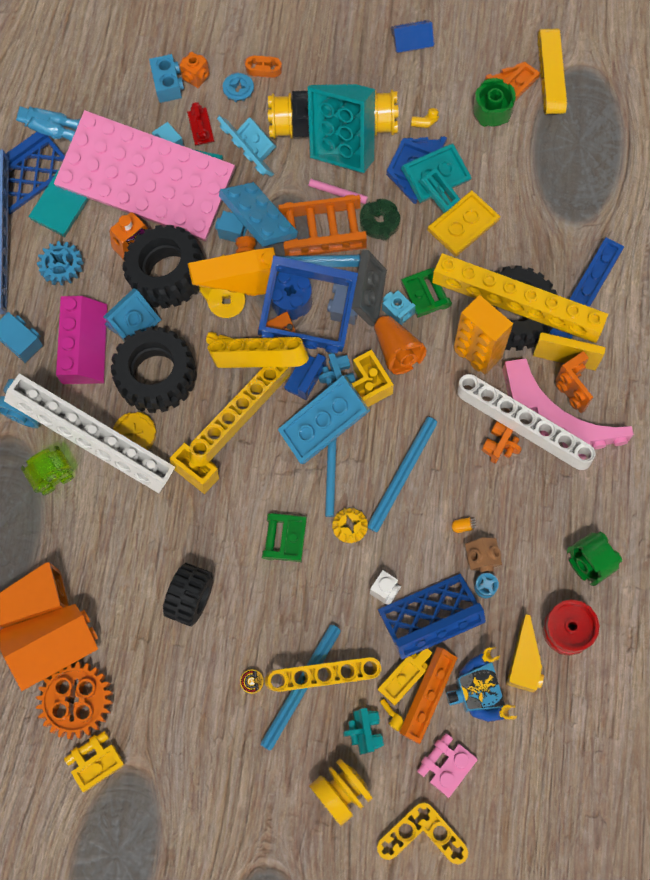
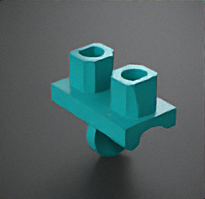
[343,708,384,755]

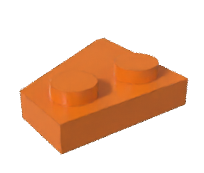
[485,62,540,101]

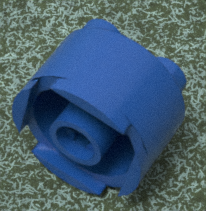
[271,272,312,320]

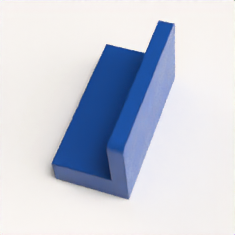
[391,20,434,53]
[284,354,326,400]

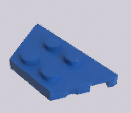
[386,136,447,204]

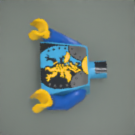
[446,647,517,722]

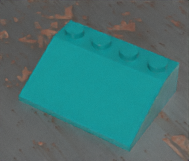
[308,84,375,173]

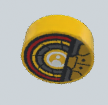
[240,670,264,694]

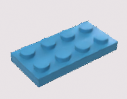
[219,182,298,247]
[278,375,370,464]

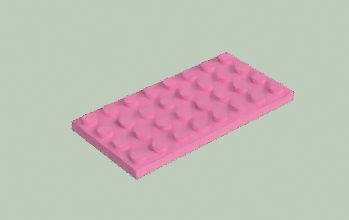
[54,110,235,241]

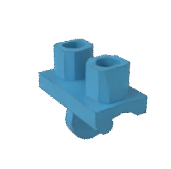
[319,353,356,387]

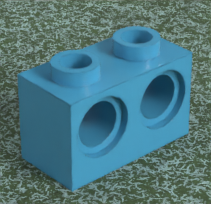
[149,54,184,103]

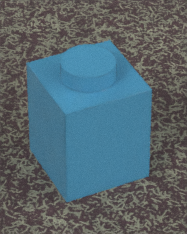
[215,211,247,242]

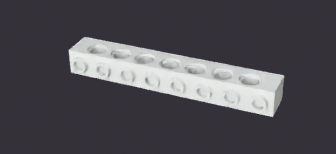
[4,374,175,493]

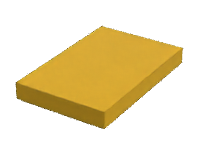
[427,190,501,257]
[533,332,606,371]

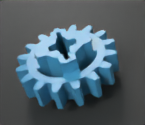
[37,241,84,286]

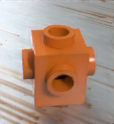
[179,51,210,88]

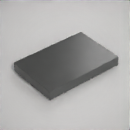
[352,250,387,326]

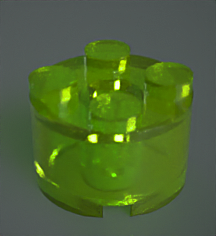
[21,446,74,496]

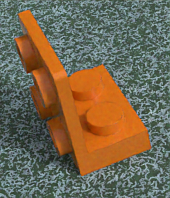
[555,351,593,413]

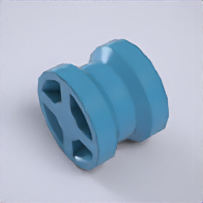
[474,573,499,599]

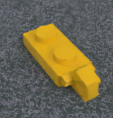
[377,648,432,706]

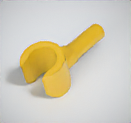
[380,699,404,732]

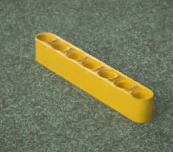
[190,367,292,467]

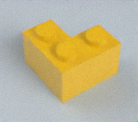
[352,350,394,407]

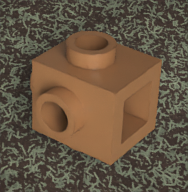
[465,538,502,574]

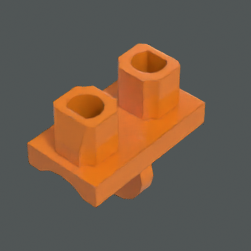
[482,421,522,464]

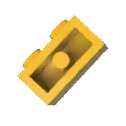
[169,443,219,495]

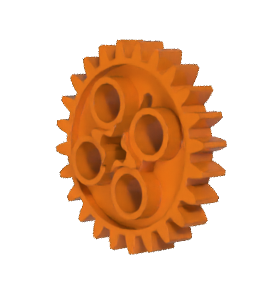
[36,661,113,740]

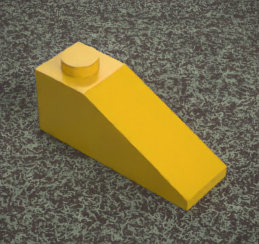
[506,614,544,693]

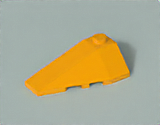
[188,247,275,296]

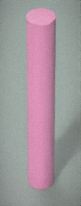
[309,179,368,204]

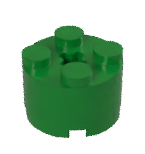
[473,78,516,127]
[567,531,622,586]

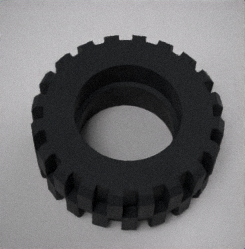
[122,225,206,308]
[492,265,557,351]
[111,327,197,413]

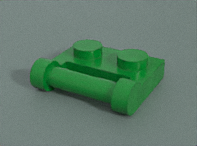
[401,268,452,318]
[262,513,307,563]

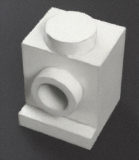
[370,570,401,605]

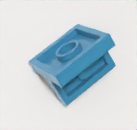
[103,288,161,342]

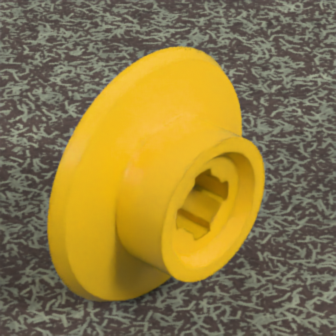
[207,288,245,318]

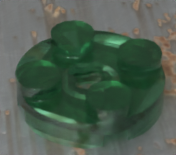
[360,199,401,240]

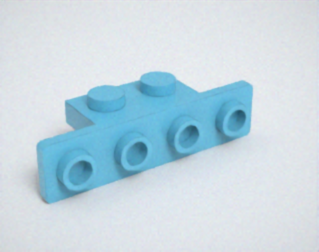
[217,115,276,177]

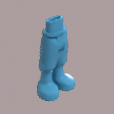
[16,106,81,142]

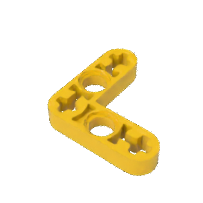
[377,803,468,864]

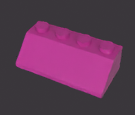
[56,296,108,384]

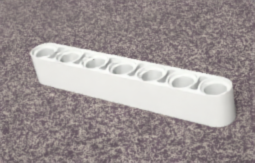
[458,374,595,470]

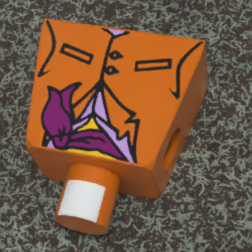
[109,212,148,260]

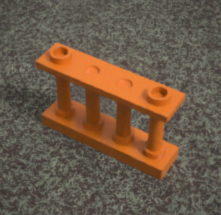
[278,195,367,256]

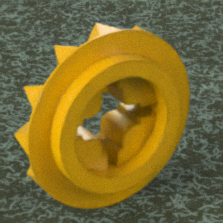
[332,508,368,543]

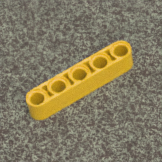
[538,29,567,114]
[207,337,309,368]
[265,657,381,692]

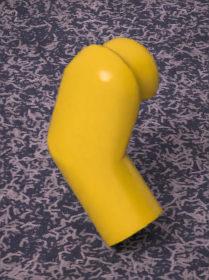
[411,108,439,128]

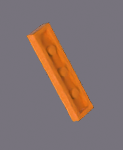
[399,647,458,744]

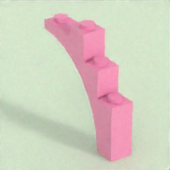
[502,358,634,460]

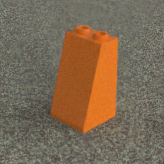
[0,562,69,629]
[0,604,98,691]

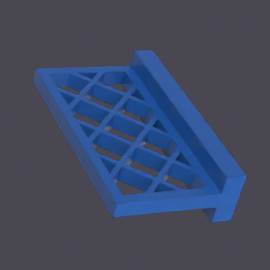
[6,132,65,215]
[378,573,486,660]

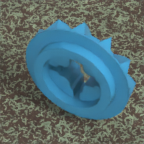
[223,73,254,102]

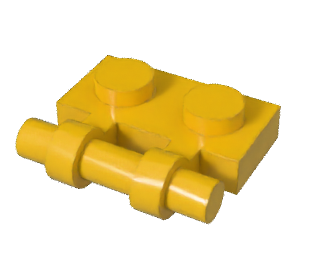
[64,731,125,793]

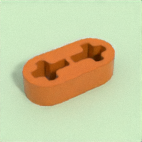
[245,55,282,78]

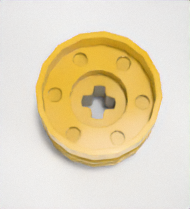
[309,758,373,826]

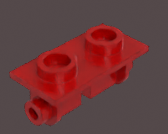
[187,102,214,146]

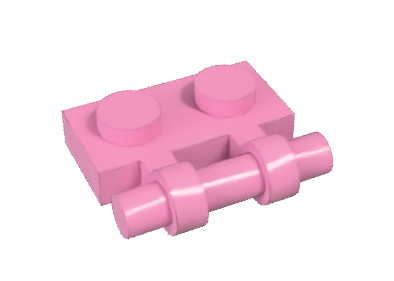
[417,733,478,798]

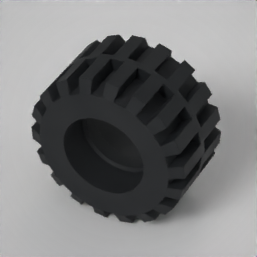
[163,562,213,627]

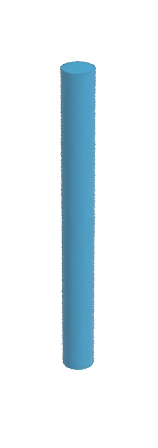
[325,438,337,517]

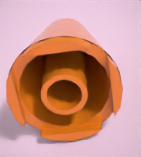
[374,316,427,375]

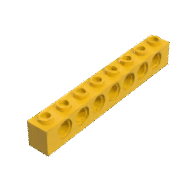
[432,253,608,343]

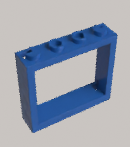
[258,255,358,354]

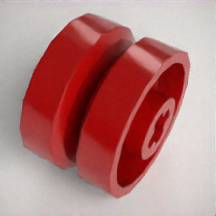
[542,600,600,656]

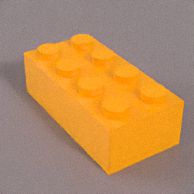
[454,295,513,375]

